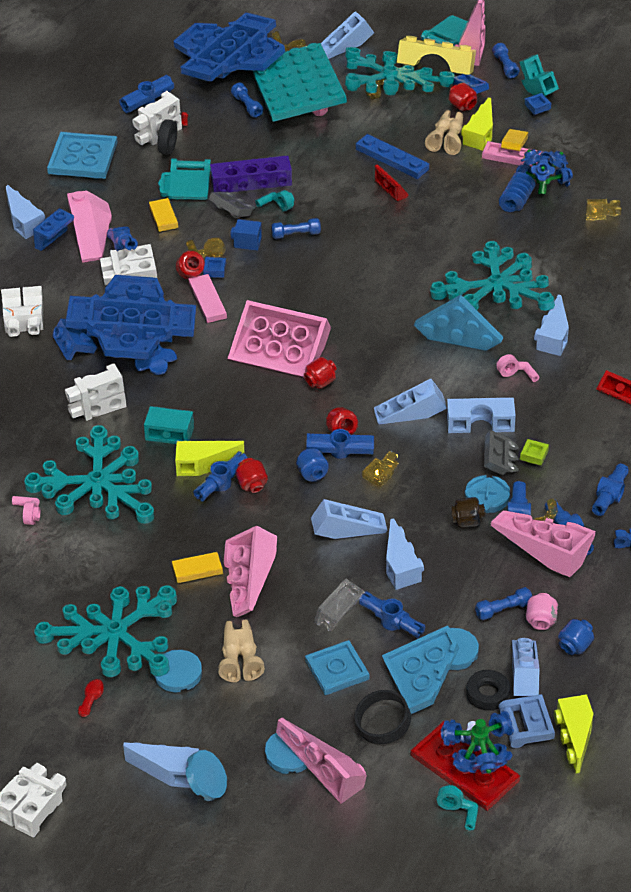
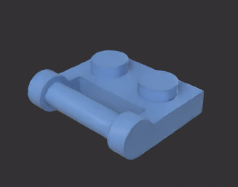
[499,694,555,748]

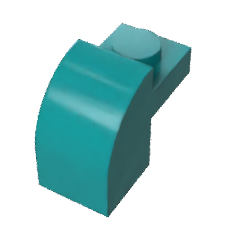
[519,54,559,96]

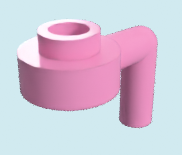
[496,354,540,382]
[12,496,41,525]

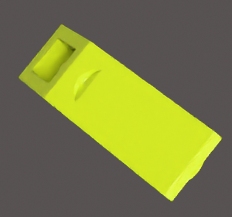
[461,97,493,151]
[175,441,245,476]
[554,695,593,773]

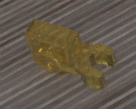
[586,199,622,220]
[362,451,398,487]

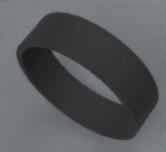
[355,690,411,744]

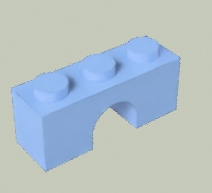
[447,398,516,433]

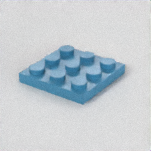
[47,132,118,179]

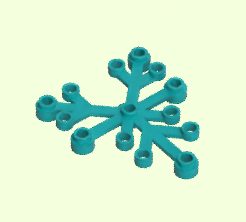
[345,47,455,95]
[430,241,555,311]
[24,425,154,523]
[34,585,177,677]

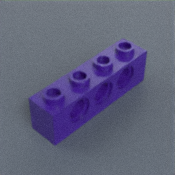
[210,156,292,192]

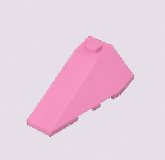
[455,0,486,66]
[67,191,112,263]
[491,510,596,577]
[224,526,277,617]
[276,718,367,804]

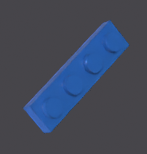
[356,134,429,179]

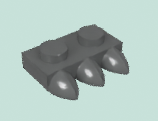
[209,192,255,218]
[484,430,519,475]

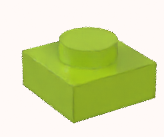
[520,439,549,466]

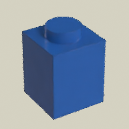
[231,219,262,250]

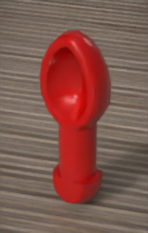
[78,679,104,717]

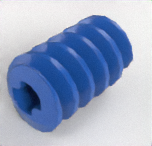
[499,172,536,212]

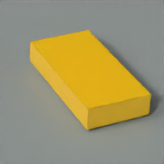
[501,129,528,151]
[149,198,178,232]
[172,552,223,583]

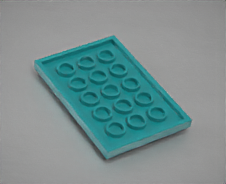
[251,43,347,122]

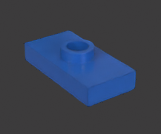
[452,74,489,94]

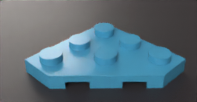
[414,295,503,351]
[382,626,459,714]

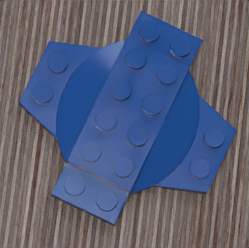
[173,13,285,82]
[66,275,196,359]

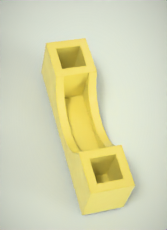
[397,36,476,75]

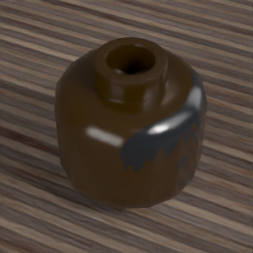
[452,497,486,528]

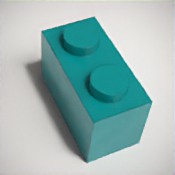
[144,406,194,444]

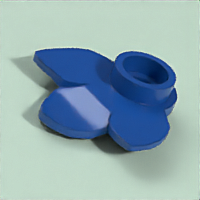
[135,344,177,375]

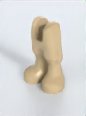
[425,110,463,155]
[218,620,265,682]

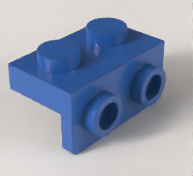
[33,208,74,251]
[52,318,97,360]

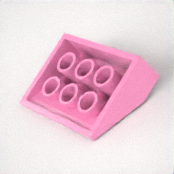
[228,300,331,378]

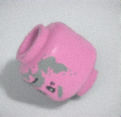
[526,593,558,630]

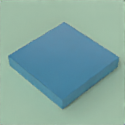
[305,640,369,695]

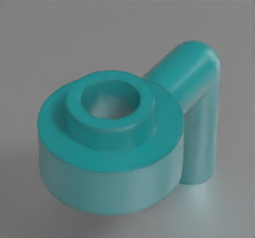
[255,190,295,211]
[437,785,479,831]

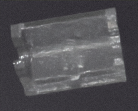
[314,579,365,631]

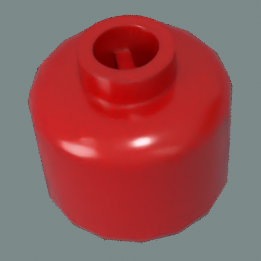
[449,83,477,111]
[176,251,205,279]
[304,357,337,389]
[326,407,358,435]
[235,458,268,493]

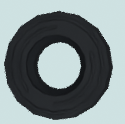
[157,119,178,155]
[466,670,510,710]

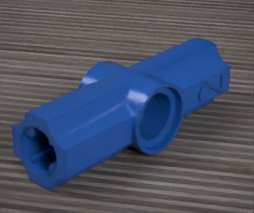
[119,75,174,113]
[306,429,374,459]

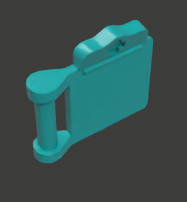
[421,15,468,46]
[158,158,211,200]

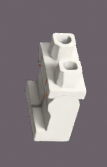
[133,91,182,145]
[100,244,157,286]
[1,286,44,337]
[65,364,126,421]
[0,763,66,838]

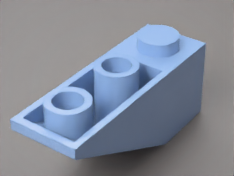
[5,185,45,239]
[534,295,569,356]
[374,379,447,425]
[386,518,424,590]
[512,638,539,696]
[123,742,199,788]

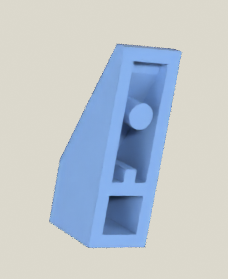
[321,11,374,59]
[311,499,388,539]

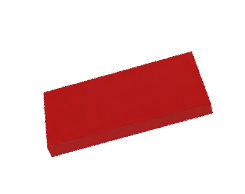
[410,721,520,811]

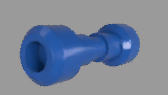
[492,43,520,79]
[231,83,263,118]
[271,218,321,239]
[475,587,532,621]

